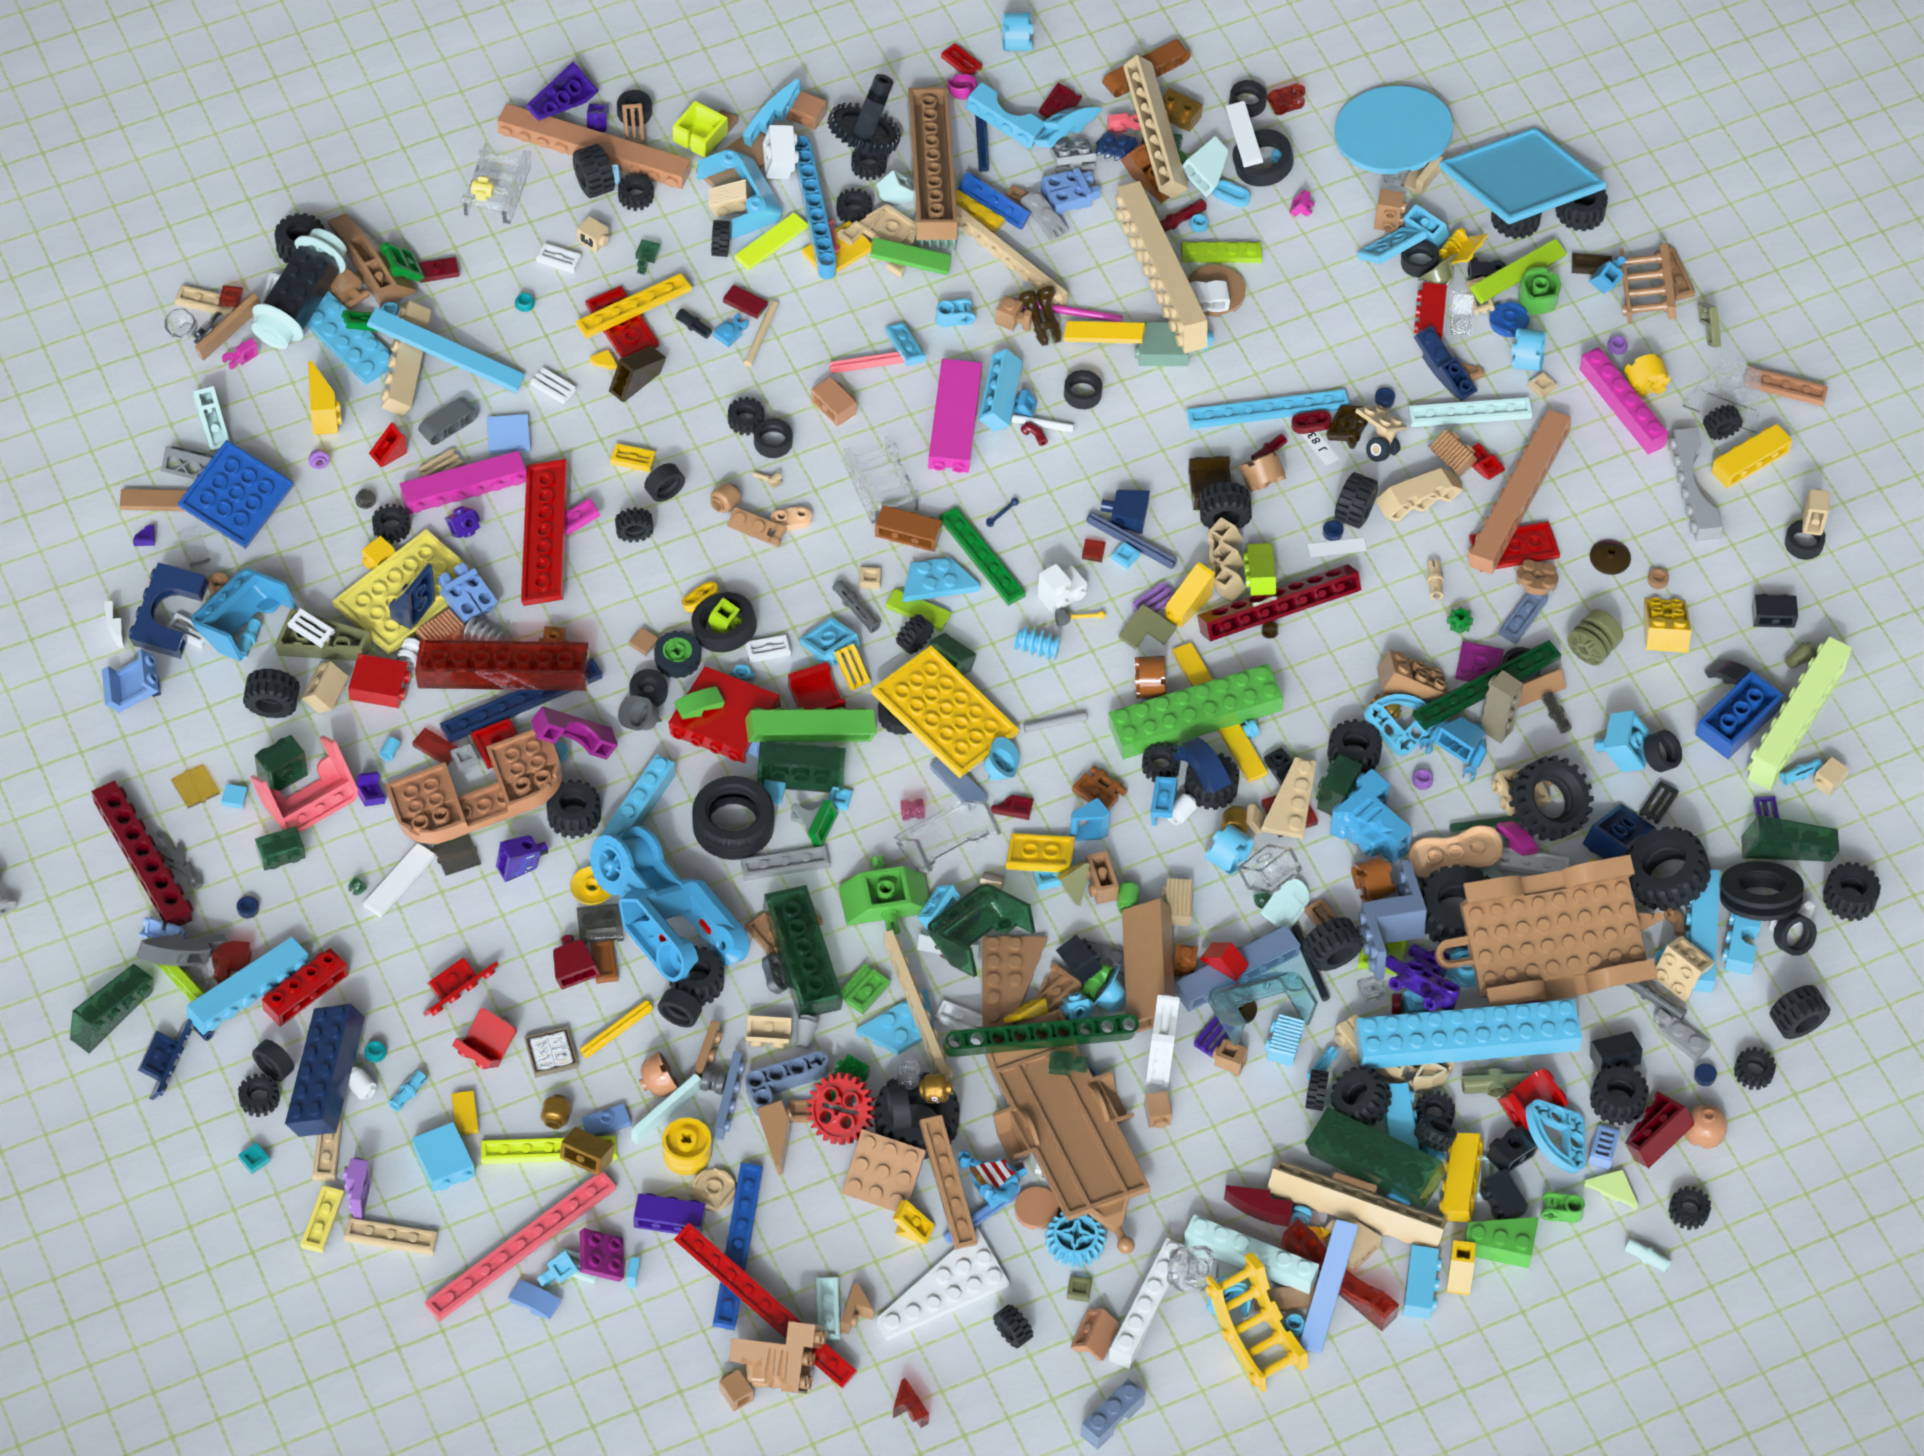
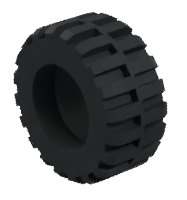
[1627,826,1711,911]
[1420,864,1491,949]
[874,1071,960,1159]

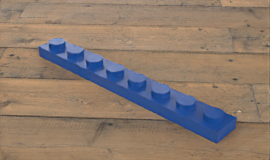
[712,1162,763,1331]

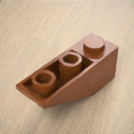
[1121,144,1170,203]

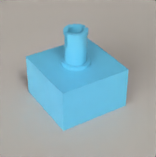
[1594,711,1651,772]

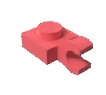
[1107,113,1141,133]

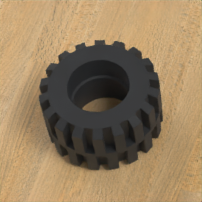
[573,144,615,199]
[1555,189,1608,231]
[1491,211,1542,239]
[274,213,325,263]
[1335,472,1378,529]
[1199,482,1252,529]
[243,668,300,718]
[1327,719,1383,777]
[1185,751,1240,810]
[546,779,601,839]
[1823,862,1881,921]
[1303,917,1364,971]
[669,946,724,1006]
[1769,985,1831,1039]
[1590,1064,1649,1125]
[1330,1066,1392,1128]

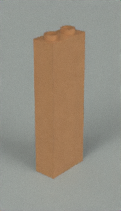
[1122,898,1175,1033]

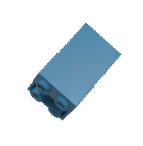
[1329,769,1413,864]

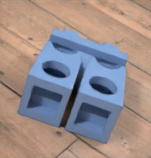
[1040,168,1101,217]
[437,562,498,626]

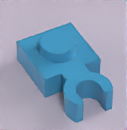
[713,314,749,348]

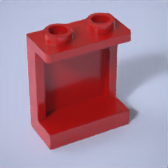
[788,662,846,710]
[1497,1068,1569,1132]

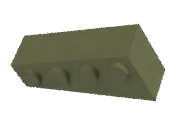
[275,609,372,661]

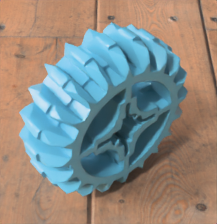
[1045,1211,1106,1268]

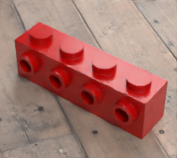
[261,948,348,1027]

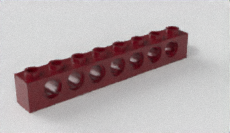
[1197,564,1362,642]
[91,780,194,926]

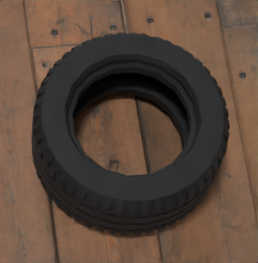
[692,776,774,860]

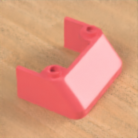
[250,735,358,835]

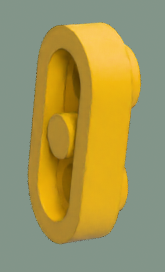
[681,581,720,613]

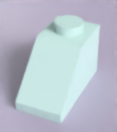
[877,170,914,205]

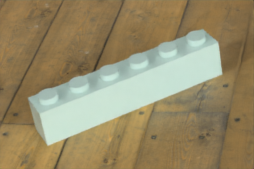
[1184,1215,1319,1294]

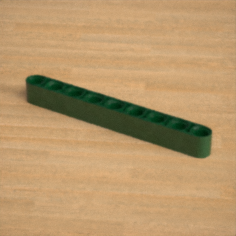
[943,1014,1139,1057]

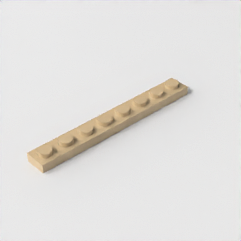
[956,204,1068,306]
[884,930,953,1081]

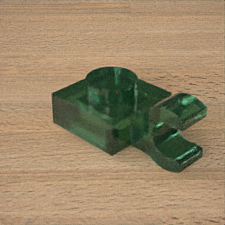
[635,239,661,275]
[1048,1050,1088,1076]

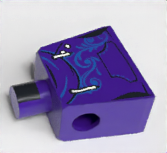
[496,835,548,882]

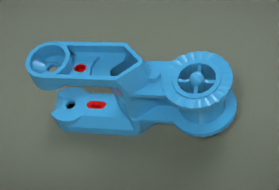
[590,826,749,982]

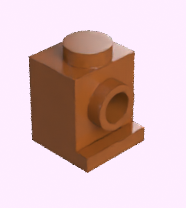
[1173,944,1198,977]

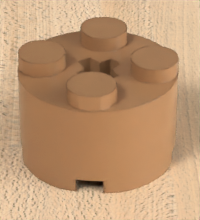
[1238,451,1286,492]

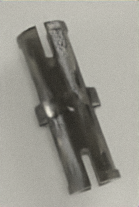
[1541,692,1572,734]

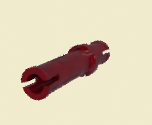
[1160,198,1207,232]

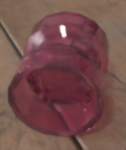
[900,798,925,821]

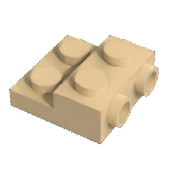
[1491,767,1551,816]

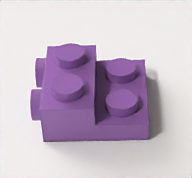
[343,1157,371,1219]

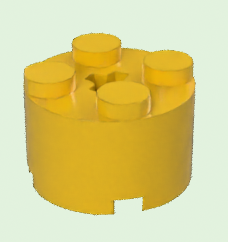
[1624,354,1670,399]

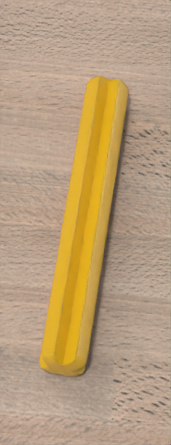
[580,1000,653,1058]

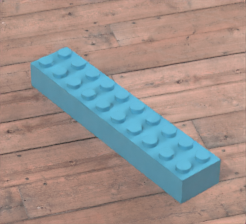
[1354,999,1582,1069]

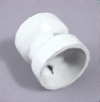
[397,638,424,667]

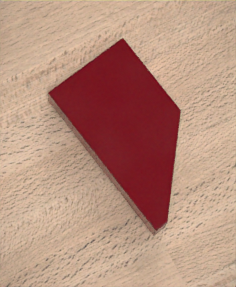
[990,795,1034,820]

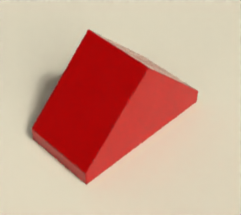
[369,422,407,467]
[1200,942,1249,982]

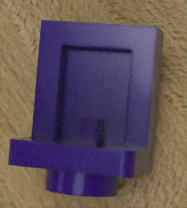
[356,771,386,807]

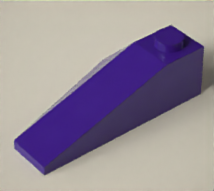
[525,61,599,121]

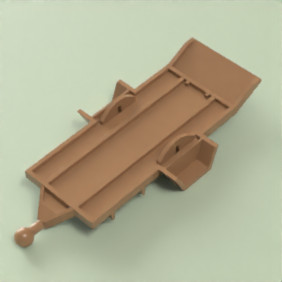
[980,1009,1150,1254]

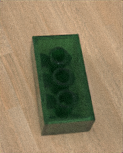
[758,741,846,793]

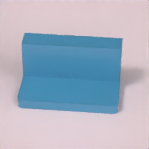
[1150,776,1178,826]

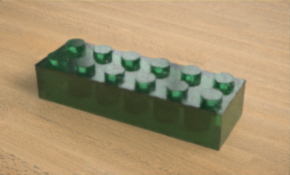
[763,885,843,1019]
[1305,1107,1447,1209]

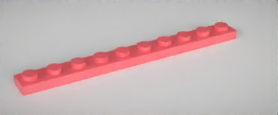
[425,1172,616,1322]

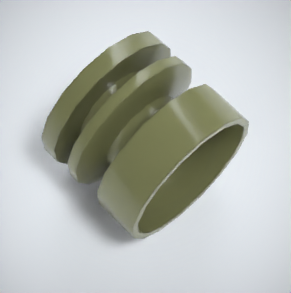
[1567,609,1624,665]

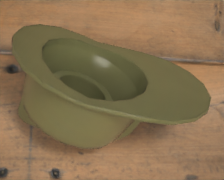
[1418,253,1458,287]

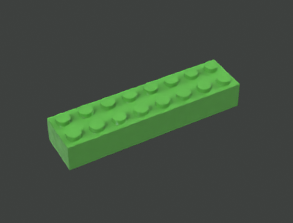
[1109,664,1283,759]

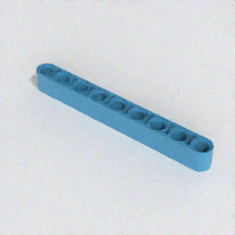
[795,136,836,279]

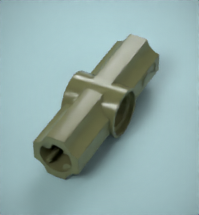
[1461,1068,1529,1097]

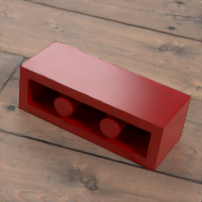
[1414,282,1447,340]

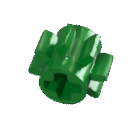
[1447,607,1474,634]

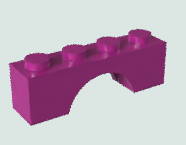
[531,706,618,760]

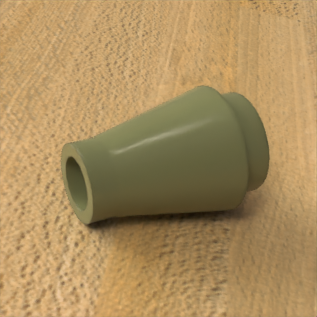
[1784,642,1817,669]

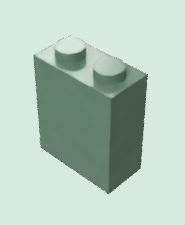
[1135,322,1189,366]

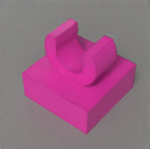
[1289,189,1315,217]

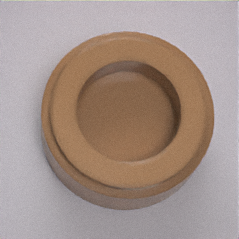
[1647,568,1669,589]

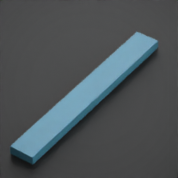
[367,307,525,393]
[1186,389,1350,429]

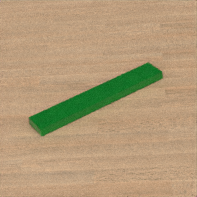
[939,507,1026,606]

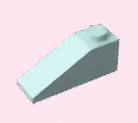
[192,386,230,451]

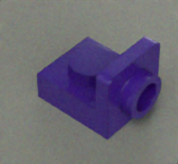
[587,103,609,132]

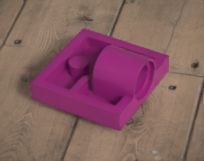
[579,1228,624,1282]

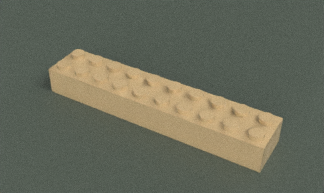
[1115,181,1207,354]

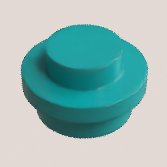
[515,293,535,312]
[364,1041,387,1063]

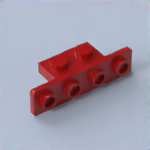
[423,957,499,1016]

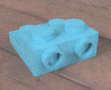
[799,617,860,666]

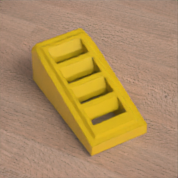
[1003,998,1049,1023]

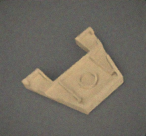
[837,204,916,278]

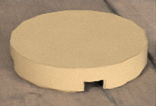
[691,1168,736,1211]

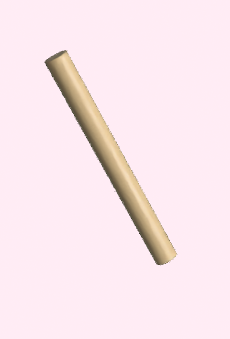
[744,300,778,367]

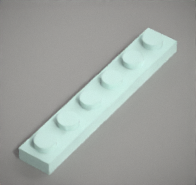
[1408,397,1532,427]

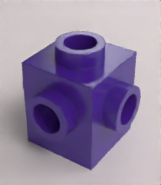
[445,506,481,538]

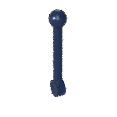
[986,498,1019,527]

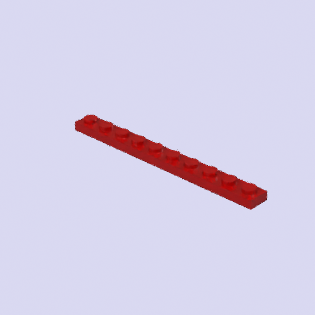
[673,1222,858,1389]

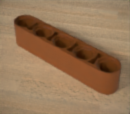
[1102,39,1191,98]

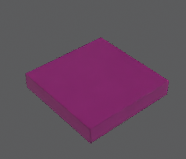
[1455,641,1504,682]

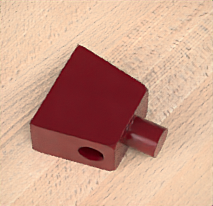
[553,934,601,990]

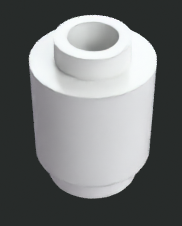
[1167,794,1197,825]
[348,1066,376,1099]

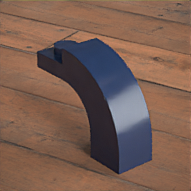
[1172,736,1232,793]

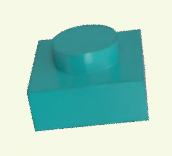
[238,1143,270,1174]

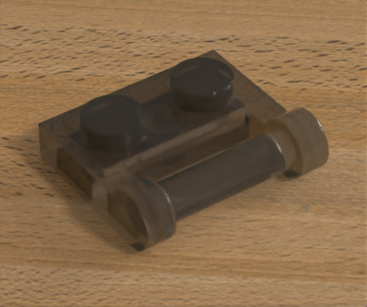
[576,903,624,945]

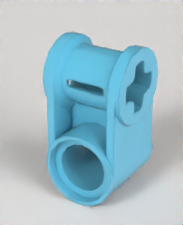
[935,298,976,327]

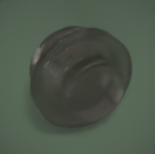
[355,489,376,509]

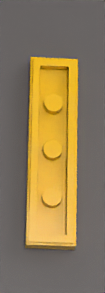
[1063,321,1146,343]

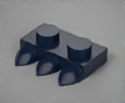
[1095,131,1138,161]

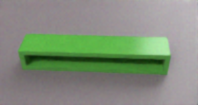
[745,707,877,742]

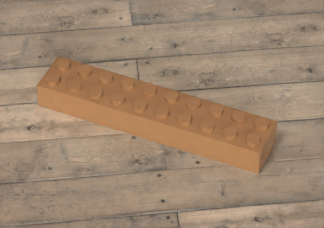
[907,87,957,240]

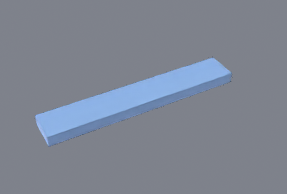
[1300,1219,1358,1354]

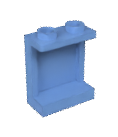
[102,649,159,713]

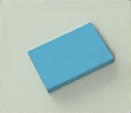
[1357,226,1427,264]

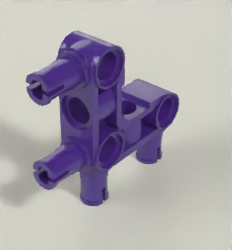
[1385,944,1460,1011]

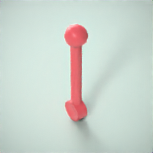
[828,219,840,253]

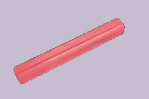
[829,351,905,373]

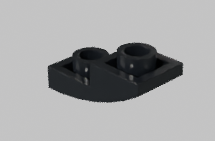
[1704,659,1751,685]
[1264,748,1293,786]

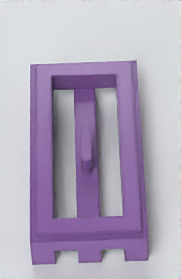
[1132,582,1175,613]

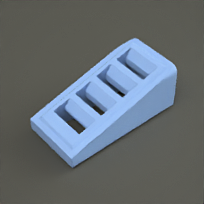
[1588,1124,1620,1170]

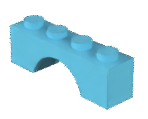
[965,82,1045,149]

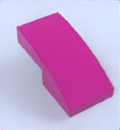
[1496,821,1539,856]

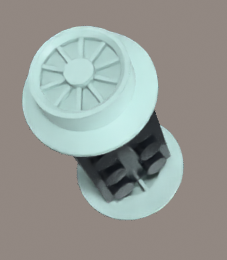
[252,229,347,349]

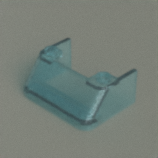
[1208,972,1318,1045]

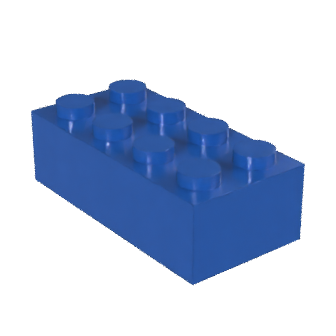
[1695,670,1785,759]

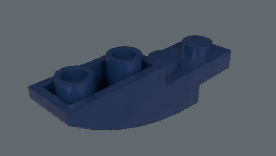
[1413,326,1478,401]

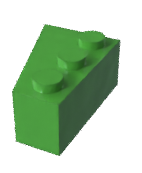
[1464,1217,1539,1268]

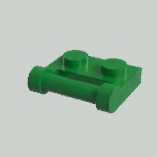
[380,242,425,282]

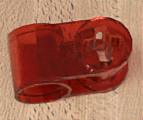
[1267,83,1306,115]

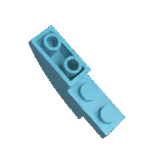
[1034,106,1102,148]

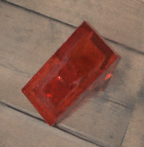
[893,1378,929,1428]

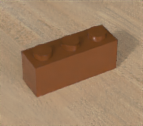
[875,505,942,552]

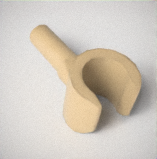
[753,472,783,488]

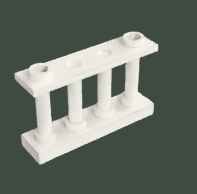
[1146,995,1180,1088]

